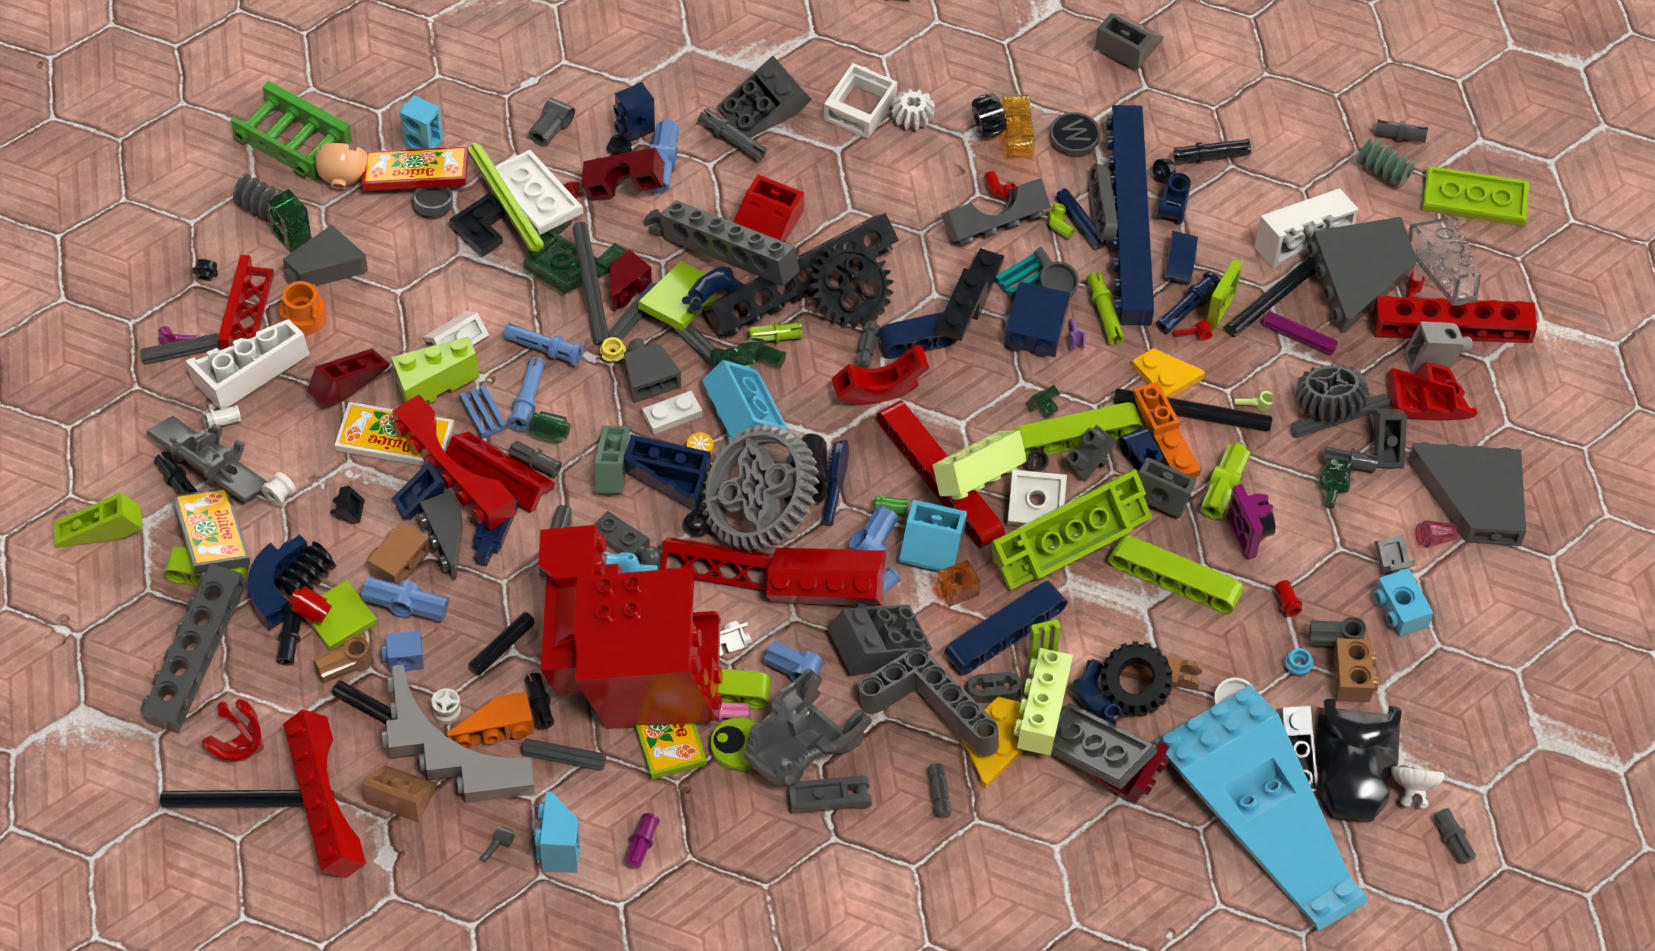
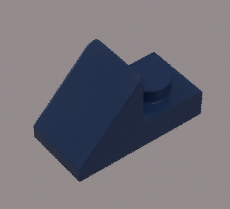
[392,461,445,519]

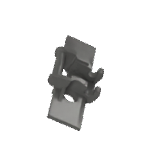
[146,416,268,502]

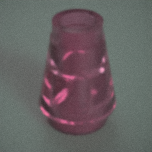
[1415,520,1459,547]

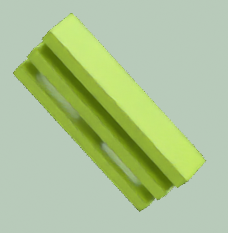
[1028,619,1061,664]

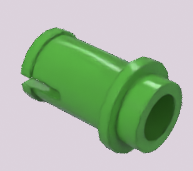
[874,494,909,516]

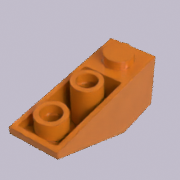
[447,691,534,748]

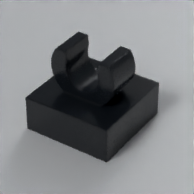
[330,485,365,525]

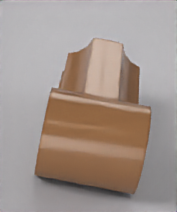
[314,636,373,682]

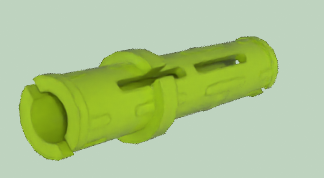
[1086,271,1125,345]

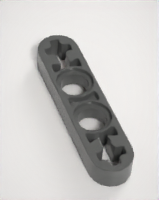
[1088,163,1118,242]

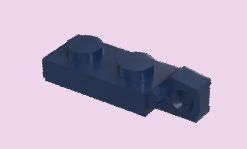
[474,499,519,566]

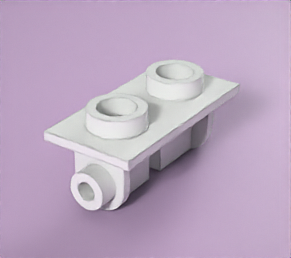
[720,621,752,656]

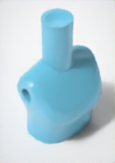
[606,552,658,573]

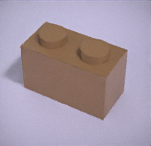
[368,521,430,584]

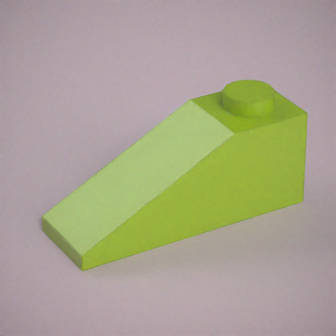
[53,492,142,547]

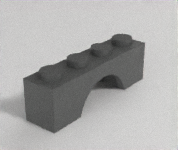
[941,178,1051,245]

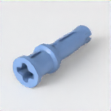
[503,323,584,366]
[506,357,545,432]

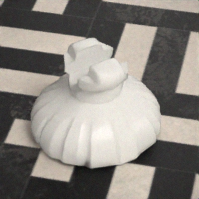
[1391,766,1445,808]

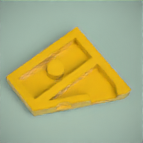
[1131,348,1205,398]

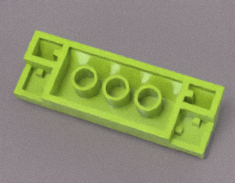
[992,469,1152,590]

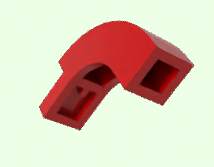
[832,344,929,405]

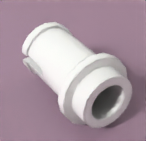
[205,405,241,429]

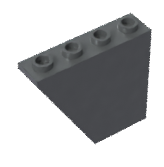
[1307,217,1418,333]
[1409,442,1526,546]

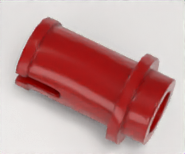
[1274,580,1303,617]

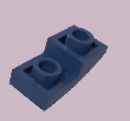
[1164,231,1198,285]

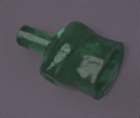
[1319,458,1354,509]

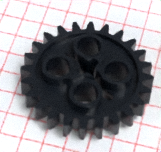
[808,242,893,328]

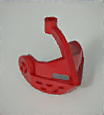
[202,699,264,761]

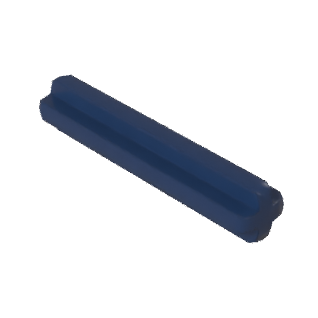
[1056,188,1106,250]

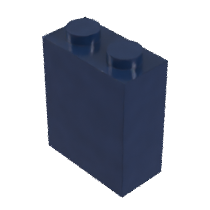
[1004,281,1071,357]

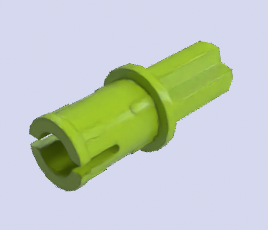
[749,322,802,343]

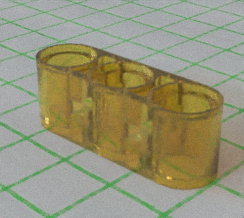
[1002,95,1034,158]

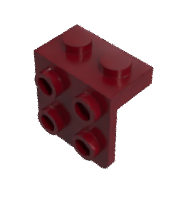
[1088,741,1169,804]

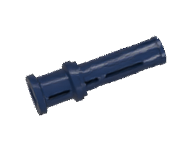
[1156,271,1221,334]

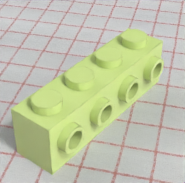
[933,430,1027,499]
[1014,648,1073,756]

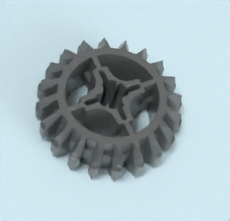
[1296,364,1369,422]

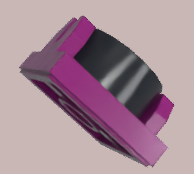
[1226,484,1276,560]

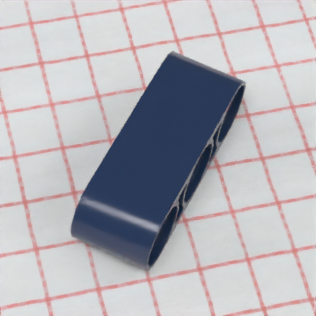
[878,312,958,358]

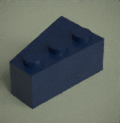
[624,434,711,511]

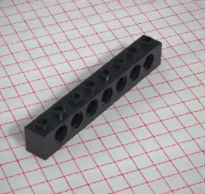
[703,213,899,337]

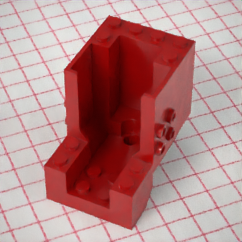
[538,525,723,729]

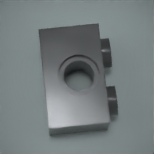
[1138,457,1197,518]

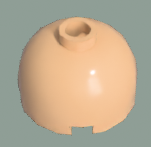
[315,143,368,189]

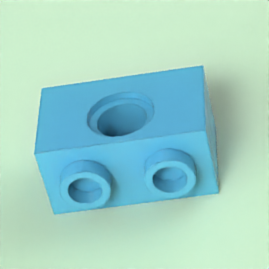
[1374,568,1433,637]

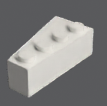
[1254,188,1359,268]
[185,319,310,410]

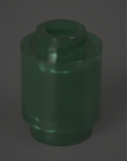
[529,411,571,443]

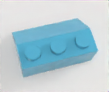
[702,360,788,439]

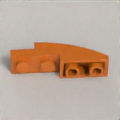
[1133,382,1201,478]

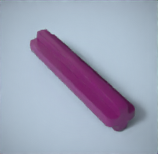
[1263,311,1338,355]

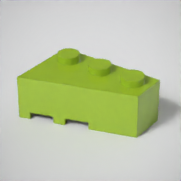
[391,337,480,403]

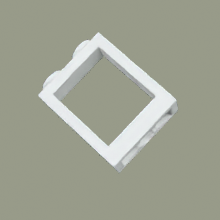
[824,63,897,139]

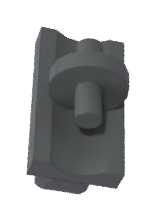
[1066,425,1117,480]

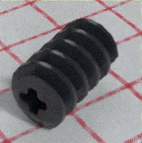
[274,541,336,599]

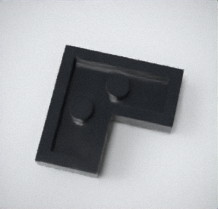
[449,192,507,257]

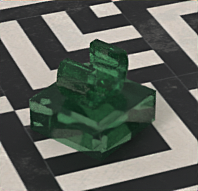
[1025,385,1060,419]

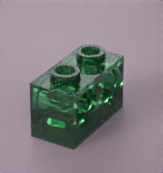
[267,189,312,253]

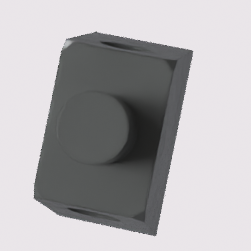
[624,338,681,403]

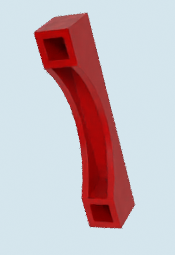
[392,394,517,530]
[283,709,366,878]

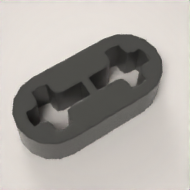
[967,672,1021,703]

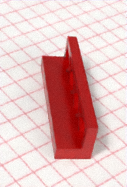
[218,254,274,350]
[446,431,556,512]
[660,537,773,591]

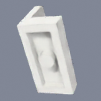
[423,311,489,346]

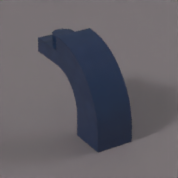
[248,535,308,631]

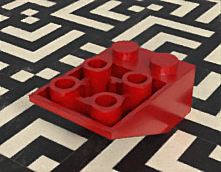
[733,174,804,242]

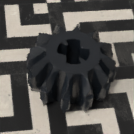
[972,93,1007,138]

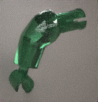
[709,338,786,368]

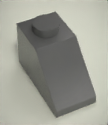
[1374,408,1407,468]

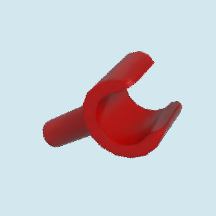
[1406,272,1425,298]
[1174,320,1213,340]

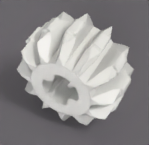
[892,88,935,132]

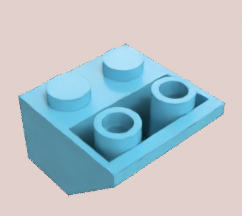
[899,500,967,574]
[535,792,580,873]

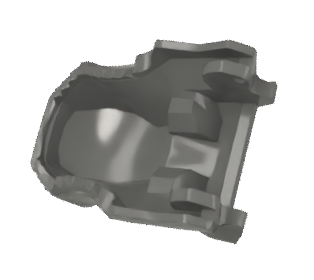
[744,669,872,786]

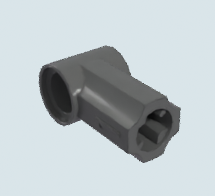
[529,97,575,147]
[1309,617,1366,647]

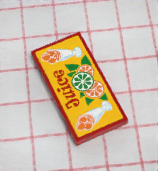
[362,146,469,191]

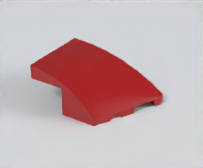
[1387,361,1477,421]

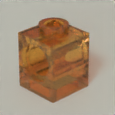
[935,560,980,607]

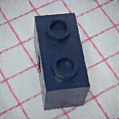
[613,82,655,142]

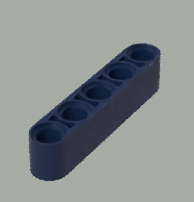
[944,581,1068,675]

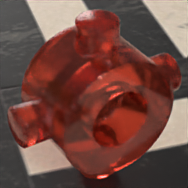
[563,181,583,199]

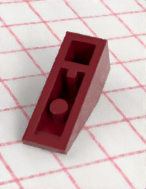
[307,348,390,407]

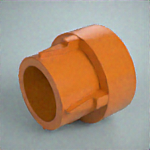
[279,281,326,336]

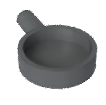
[413,187,453,216]
[1034,247,1079,298]

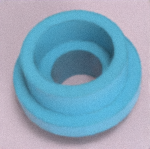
[1285,648,1314,676]

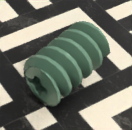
[1357,139,1416,187]

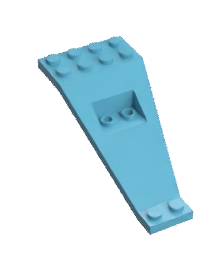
[1154,685,1368,931]

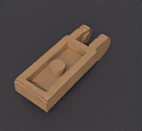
[1121,655,1203,690]

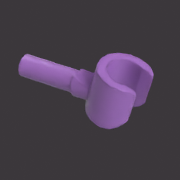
[1069,318,1086,349]

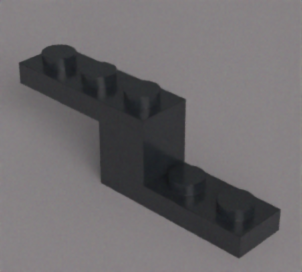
[937,248,1004,341]

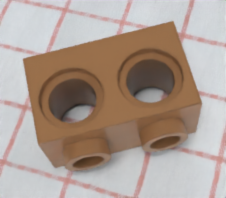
[1333,638,1378,702]

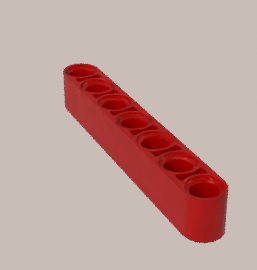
[876,400,1005,548]

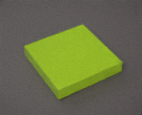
[1207,259,1242,330]
[306,580,378,651]

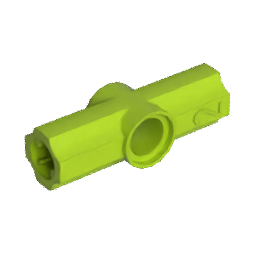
[1200,443,1250,520]

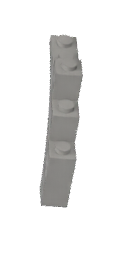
[382,665,535,803]

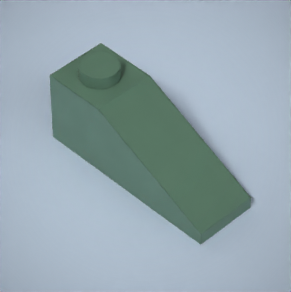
[595,425,630,495]

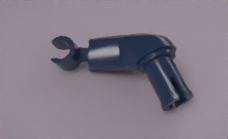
[682,267,744,312]
[1072,659,1125,725]

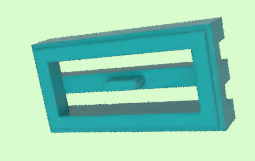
[995,253,1043,299]

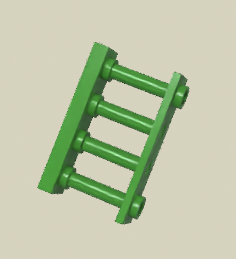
[231,81,352,181]

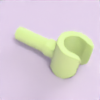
[1235,391,1273,412]

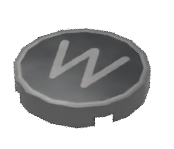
[1049,112,1100,157]

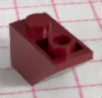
[609,249,652,312]

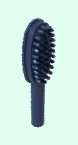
[822,440,849,526]

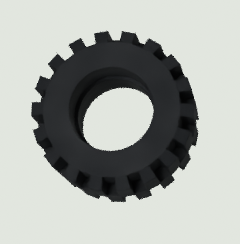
[1101,641,1172,717]

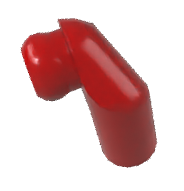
[984,171,1016,200]

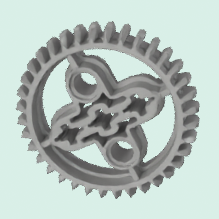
[700,424,820,552]

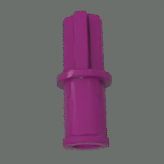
[625,813,660,868]

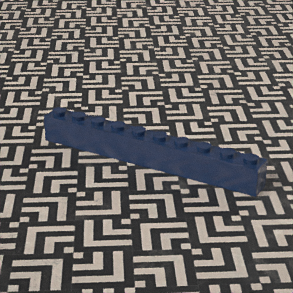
[1106,105,1154,326]

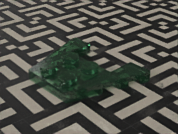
[523,219,627,294]

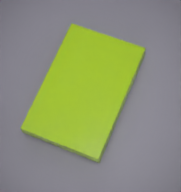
[638,261,724,331]

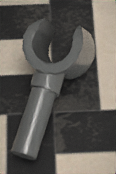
[480,827,515,863]

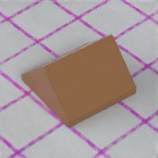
[363,765,437,823]

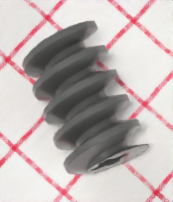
[233,173,291,223]

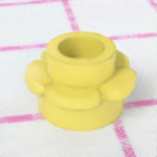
[599,337,626,362]

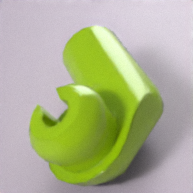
[1048,203,1075,239]

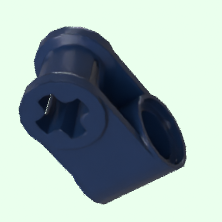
[1157,173,1191,224]
[1118,427,1163,473]

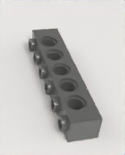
[659,200,800,286]
[141,563,246,733]

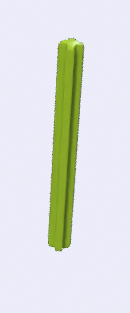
[468,143,544,253]

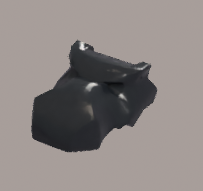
[1314,698,1402,822]

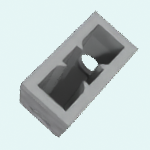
[1404,321,1473,373]

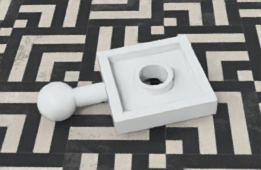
[1007,470,1067,526]

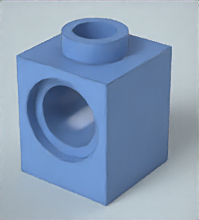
[381,631,424,673]

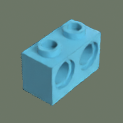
[399,95,444,149]

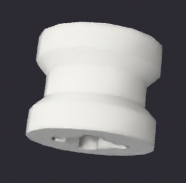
[261,472,296,506]
[431,688,461,724]

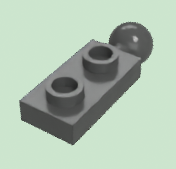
[594,511,662,566]

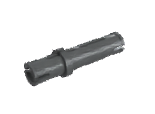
[698,108,767,162]

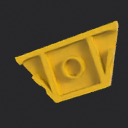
[960,697,1025,789]

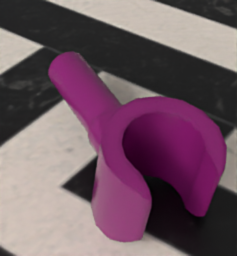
[158,326,197,344]

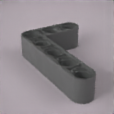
[859,648,999,756]

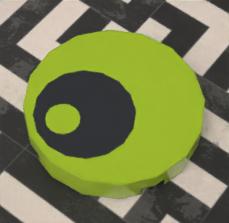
[711,717,757,771]

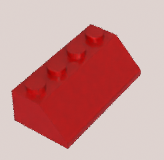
[766,548,886,606]

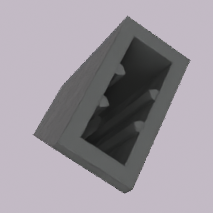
[283,225,368,286]

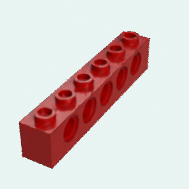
[1373,296,1537,343]

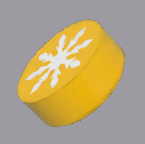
[687,432,714,455]

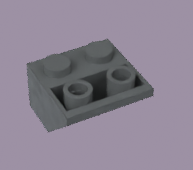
[1095,13,1164,70]

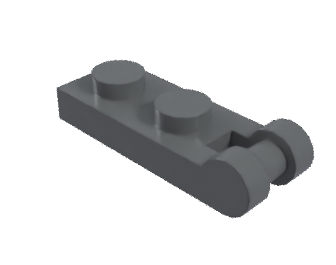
[788,775,872,813]

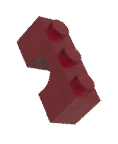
[581,147,665,201]

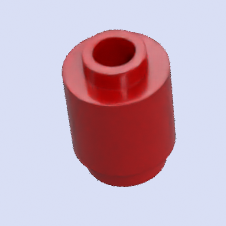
[288,586,332,625]

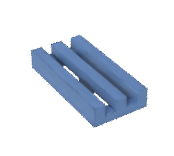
[460,384,507,439]

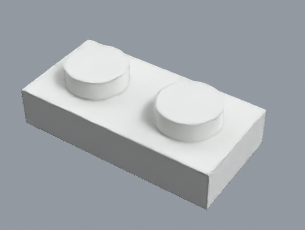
[642,391,702,435]

